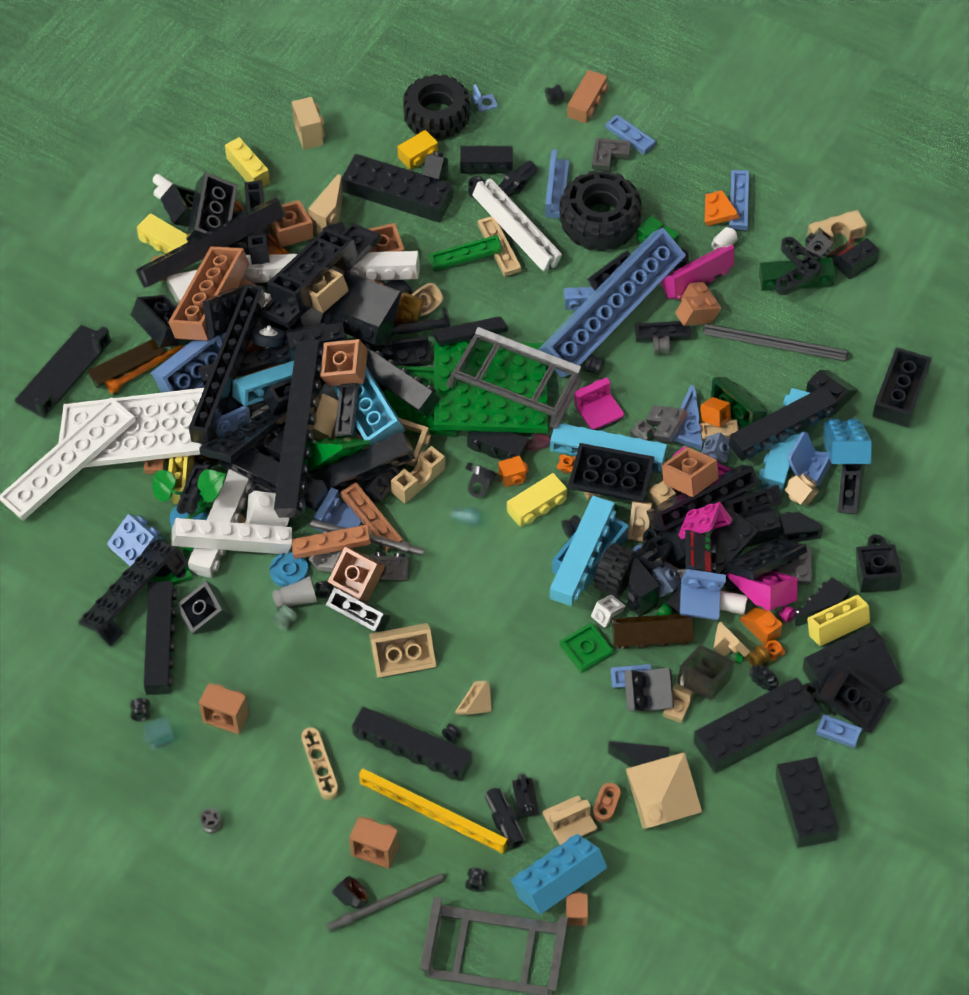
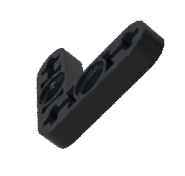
[775,237,821,295]

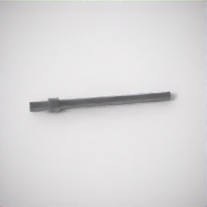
[310,519,425,556]
[326,873,444,932]

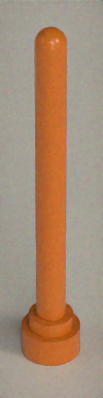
[105,345,184,394]

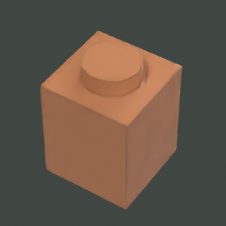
[566,892,588,926]

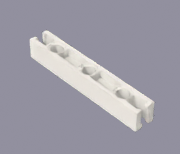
[472,178,562,271]

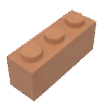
[567,70,609,123]

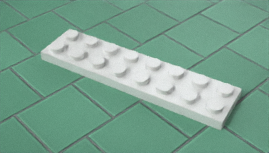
[0,397,136,521]

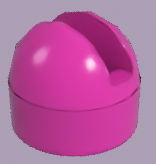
[779,606,796,623]

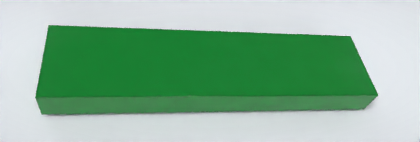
[429,235,503,272]

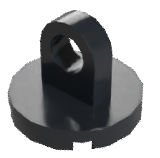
[465,462,503,498]

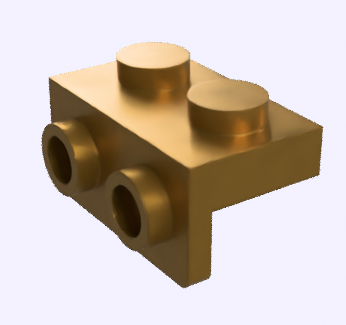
[394,292,424,335]

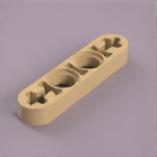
[301,727,338,800]

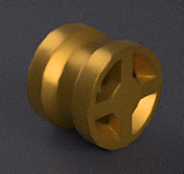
[746,645,771,666]

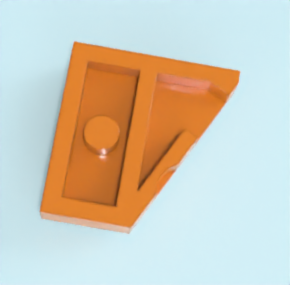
[705,190,739,226]

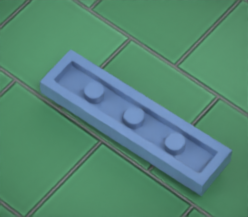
[729,170,749,230]

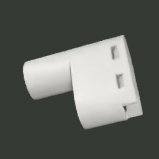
[153,174,173,200]

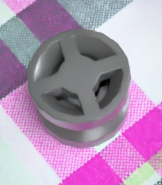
[653,336,670,355]
[200,808,222,834]

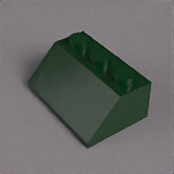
[711,377,768,428]

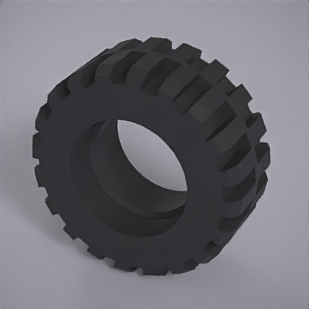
[403,74,470,140]

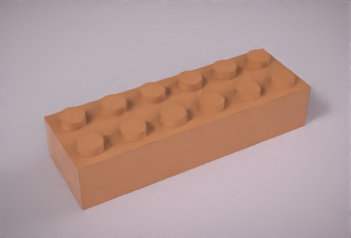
[168,247,249,341]

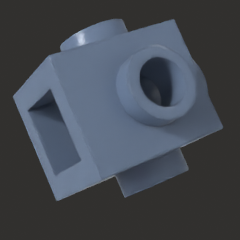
[702,432,731,463]
[650,563,681,598]

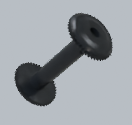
[388,307,451,347]

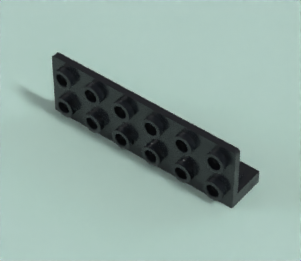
[14,325,111,419]
[78,540,188,647]

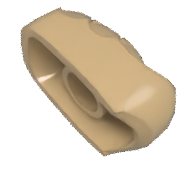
[411,283,443,317]

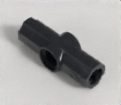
[498,160,538,197]
[484,787,526,849]

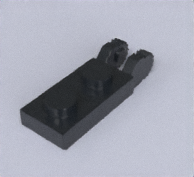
[176,465,213,515]

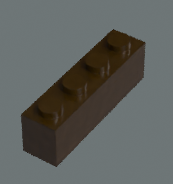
[612,614,694,649]

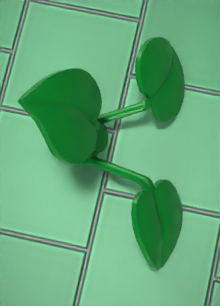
[152,470,227,553]

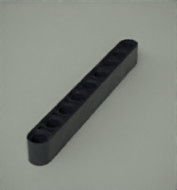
[135,197,286,288]

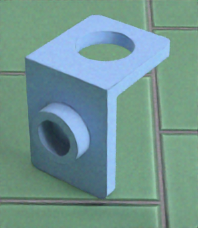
[471,84,497,112]

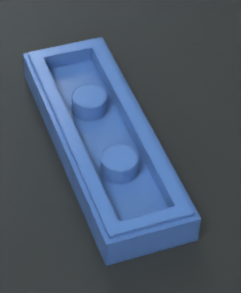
[605,115,656,155]

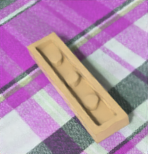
[477,216,521,277]

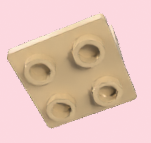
[543,796,597,845]

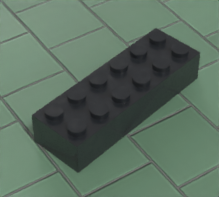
[341,153,453,223]
[693,677,819,774]

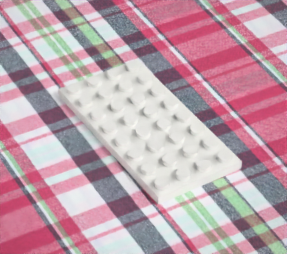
[59,388,204,468]

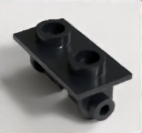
[512,773,539,818]

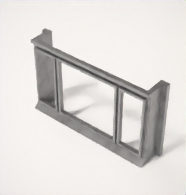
[446,327,582,429]
[420,897,568,995]

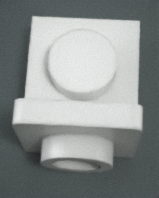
[591,594,625,627]

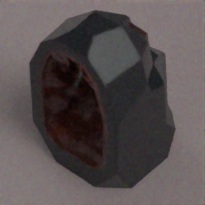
[331,875,368,909]

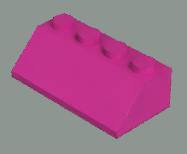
[660,244,734,300]

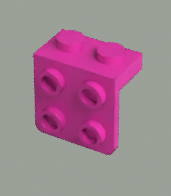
[574,377,624,430]
[679,502,732,539]

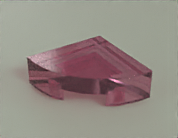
[528,433,551,451]

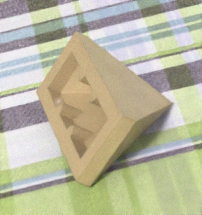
[455,681,492,715]

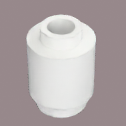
[711,227,738,250]

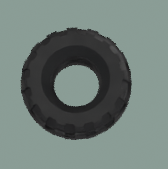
[559,170,642,251]

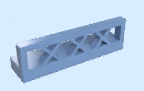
[545,149,569,219]

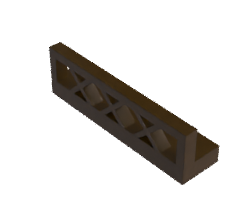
[87,339,164,388]

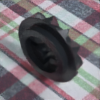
[749,665,779,691]

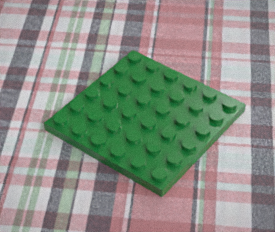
[434,340,548,433]

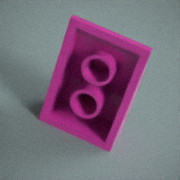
[727,571,798,610]

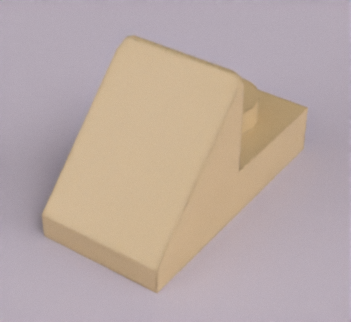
[628,501,652,541]
[714,622,750,658]
[663,682,696,723]

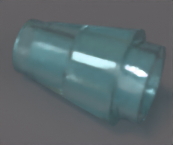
[451,508,481,527]

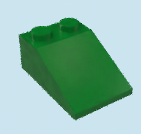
[309,437,370,471]

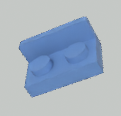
[564,287,595,310]

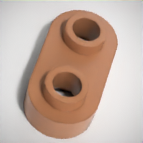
[593,783,620,823]

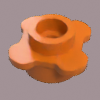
[557,454,576,473]
[763,640,785,662]

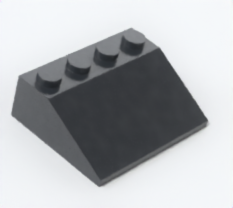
[320,272,402,346]
[568,443,654,503]
[802,626,902,716]

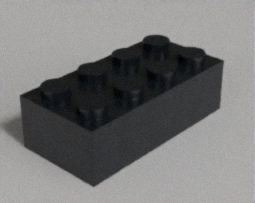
[186,172,237,241]
[872,347,932,428]
[775,757,840,848]

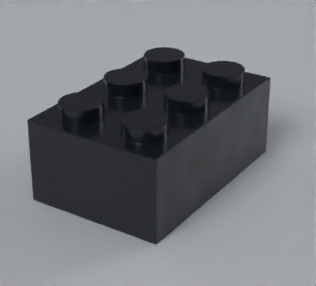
[131,295,191,347]

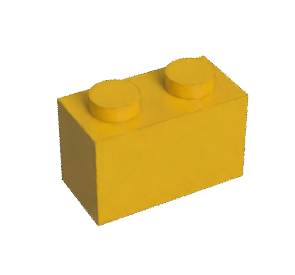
[397,130,438,170]

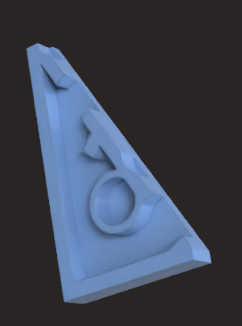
[673,385,703,450]

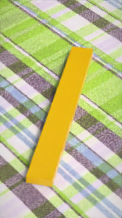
[359,768,507,854]

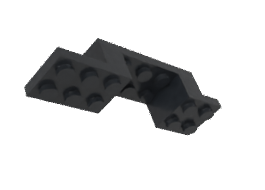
[260,223,381,328]

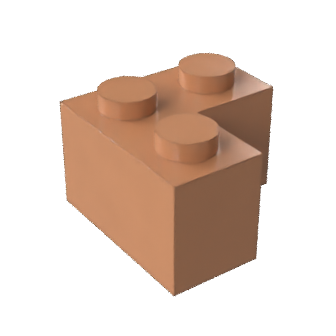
[675,282,721,326]

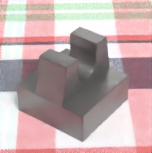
[630,419,656,441]

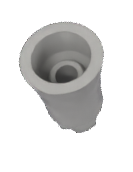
[272,576,317,610]

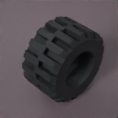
[594,543,637,597]

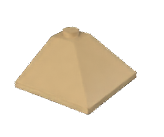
[626,752,702,829]

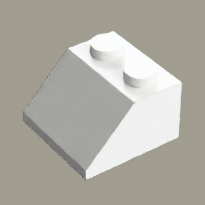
[246,491,289,527]

